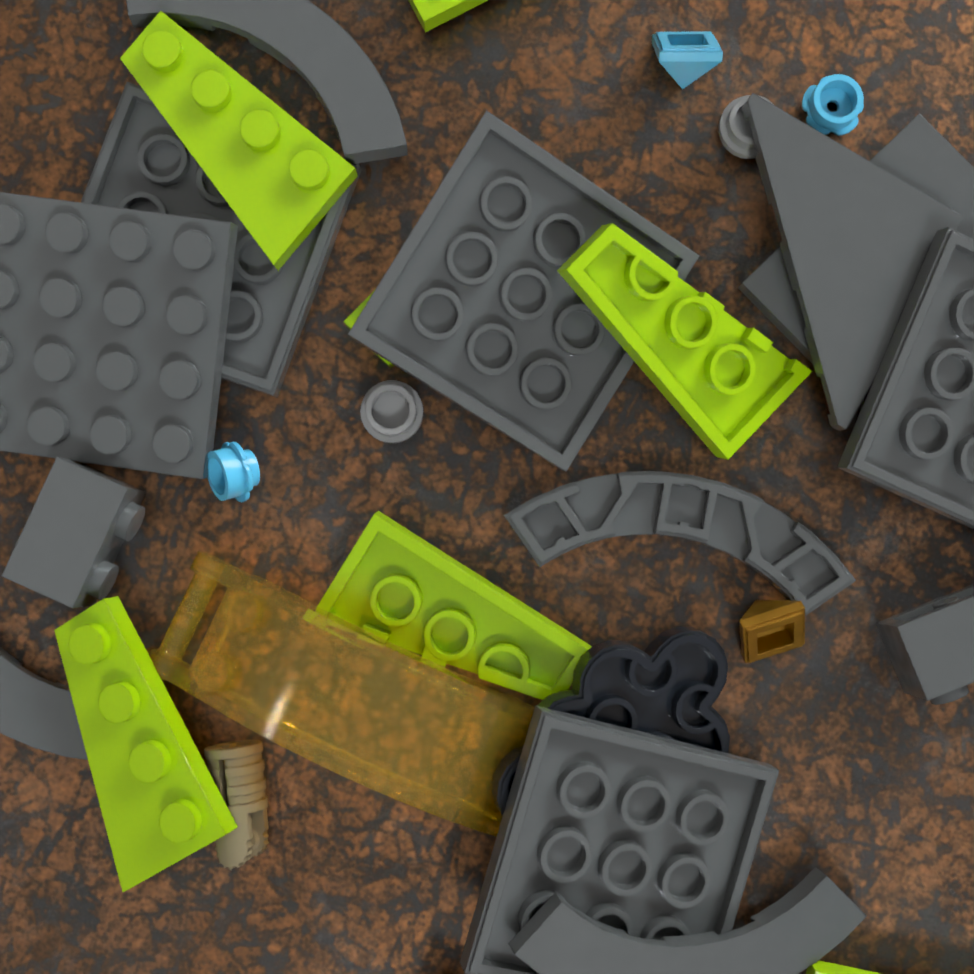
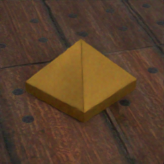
[739,600,805,663]

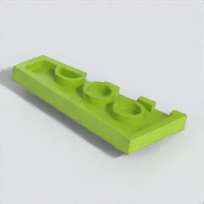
[120,11,358,271]
[557,223,812,460]
[309,511,592,700]
[54,596,238,892]

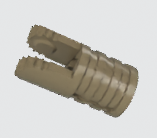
[204,740,269,870]

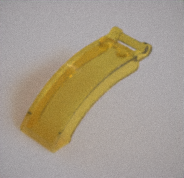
[149,551,535,837]

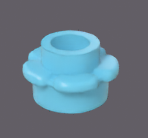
[802,74,864,136]
[207,441,260,503]

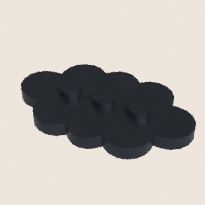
[491,626,730,815]

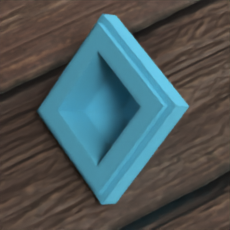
[652,31,723,89]

